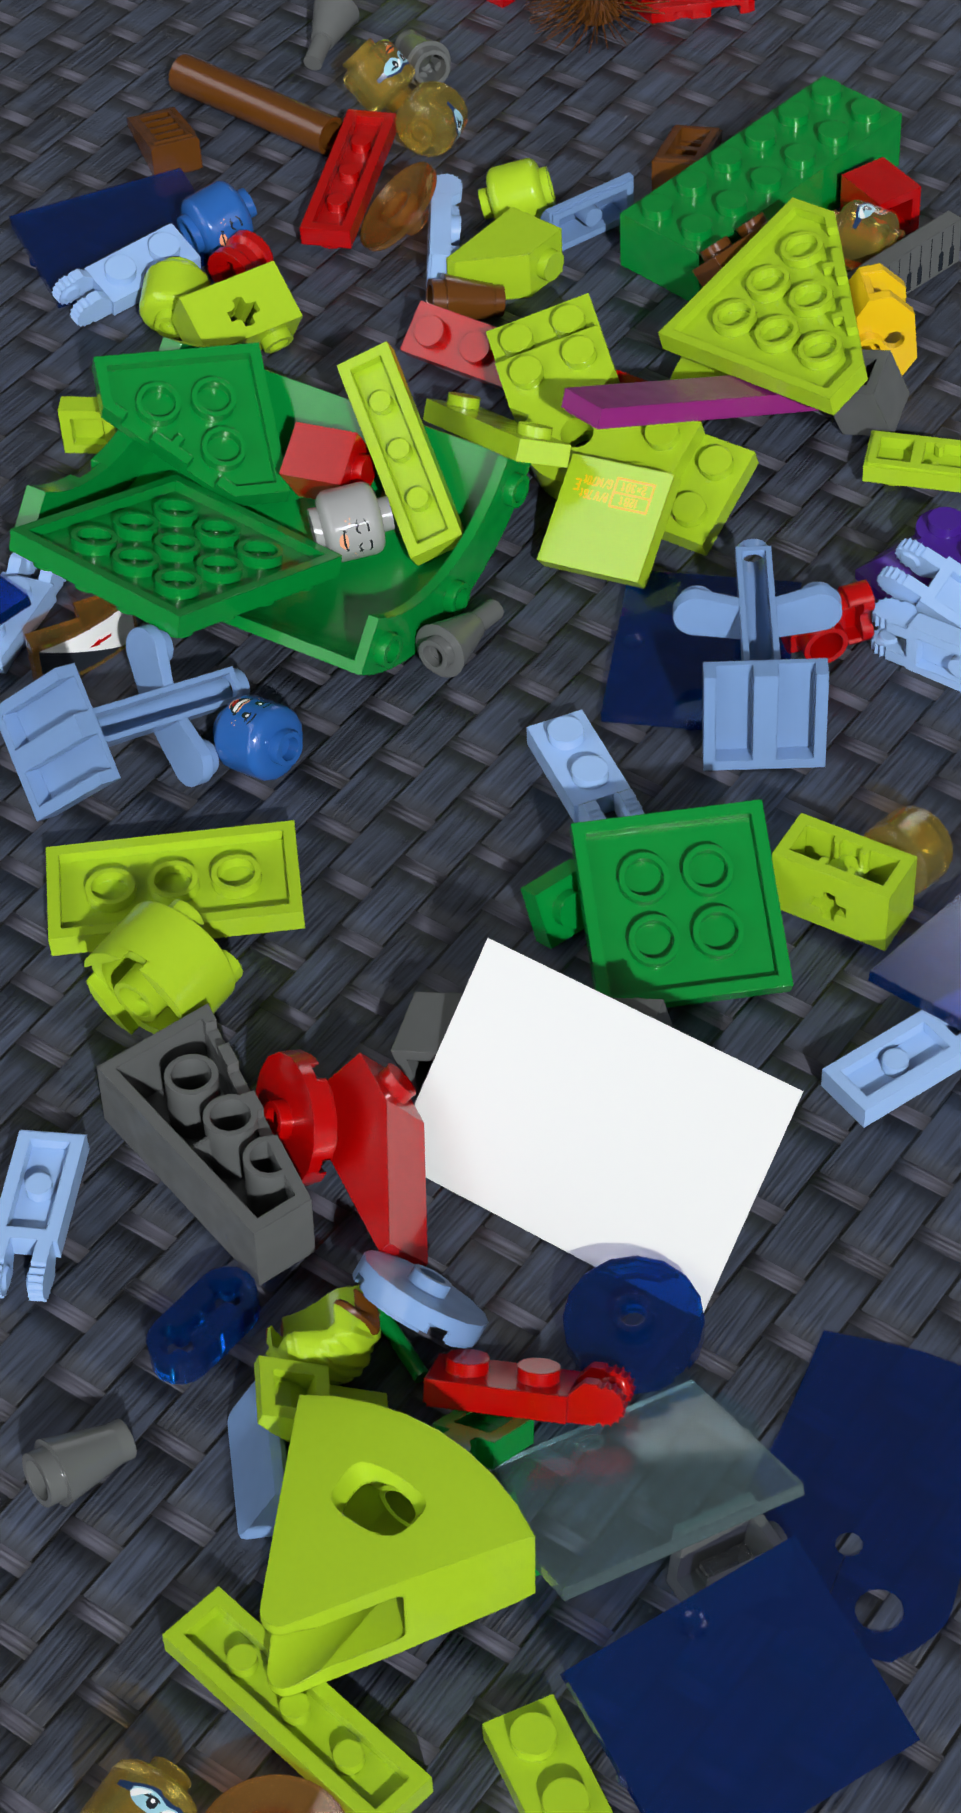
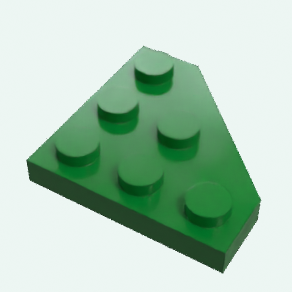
[92,342,290,506]

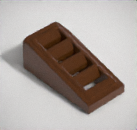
[127,107,203,180]
[652,125,723,191]

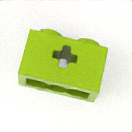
[171,261,303,354]
[772,813,918,951]

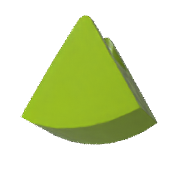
[260,1394,536,1696]

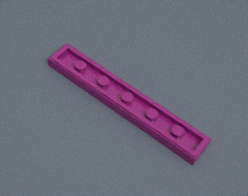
[561,375,819,429]

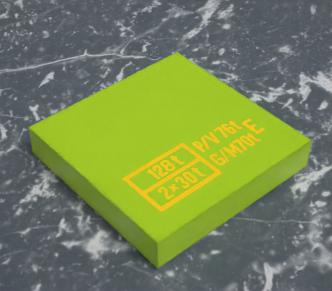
[537,453,681,589]

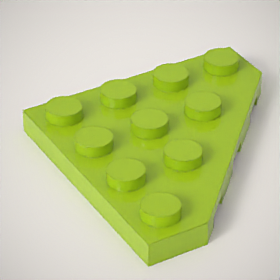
[658,197,868,416]

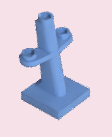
[673,539,842,771]
[0,624,250,822]

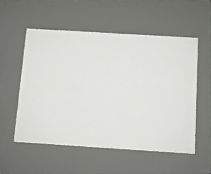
[414,938,804,1322]

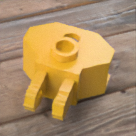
[849,263,917,376]

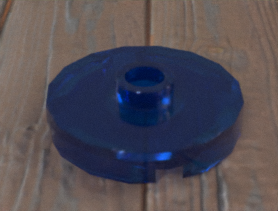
[562,1255,706,1394]

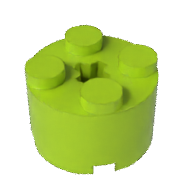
[84,899,243,1035]

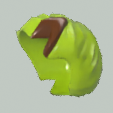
[266,1285,381,1386]

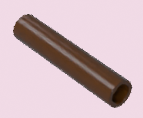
[169,54,343,156]

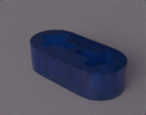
[146,1266,261,1385]

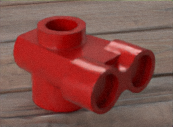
[781,579,875,663]

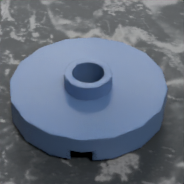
[352,1250,488,1348]

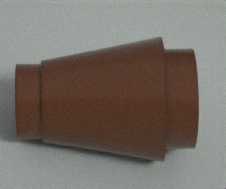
[425,273,506,320]

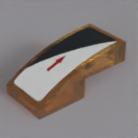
[24,595,138,681]

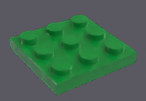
[569,799,794,1008]

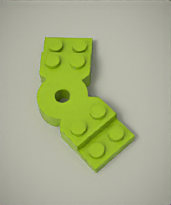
[486,293,759,556]

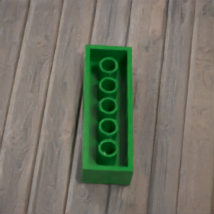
[620,76,902,301]

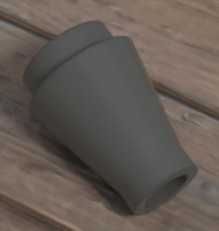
[395,30,451,88]
[22,1418,137,1508]

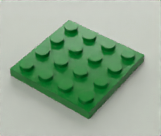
[9,474,342,638]

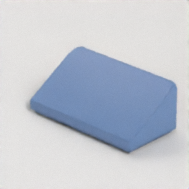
[540,172,634,251]
[227,1381,287,1540]

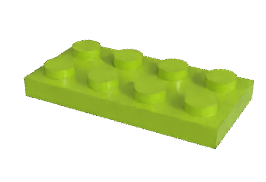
[46,820,305,956]

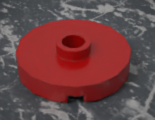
[255,1049,337,1186]

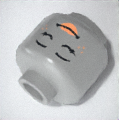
[307,481,395,563]

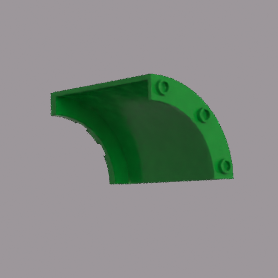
[15,337,531,676]

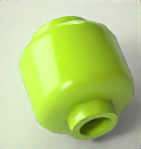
[478,158,556,220]
[139,257,211,338]

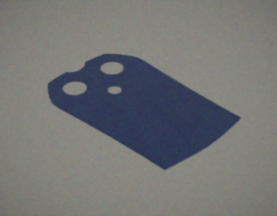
[724,1331,961,1663]

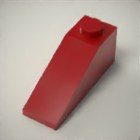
[327,1052,428,1266]

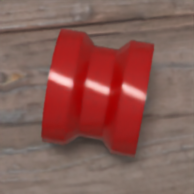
[208,230,274,283]

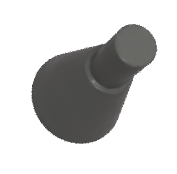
[303,0,359,71]
[416,599,504,678]

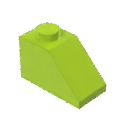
[446,207,564,300]

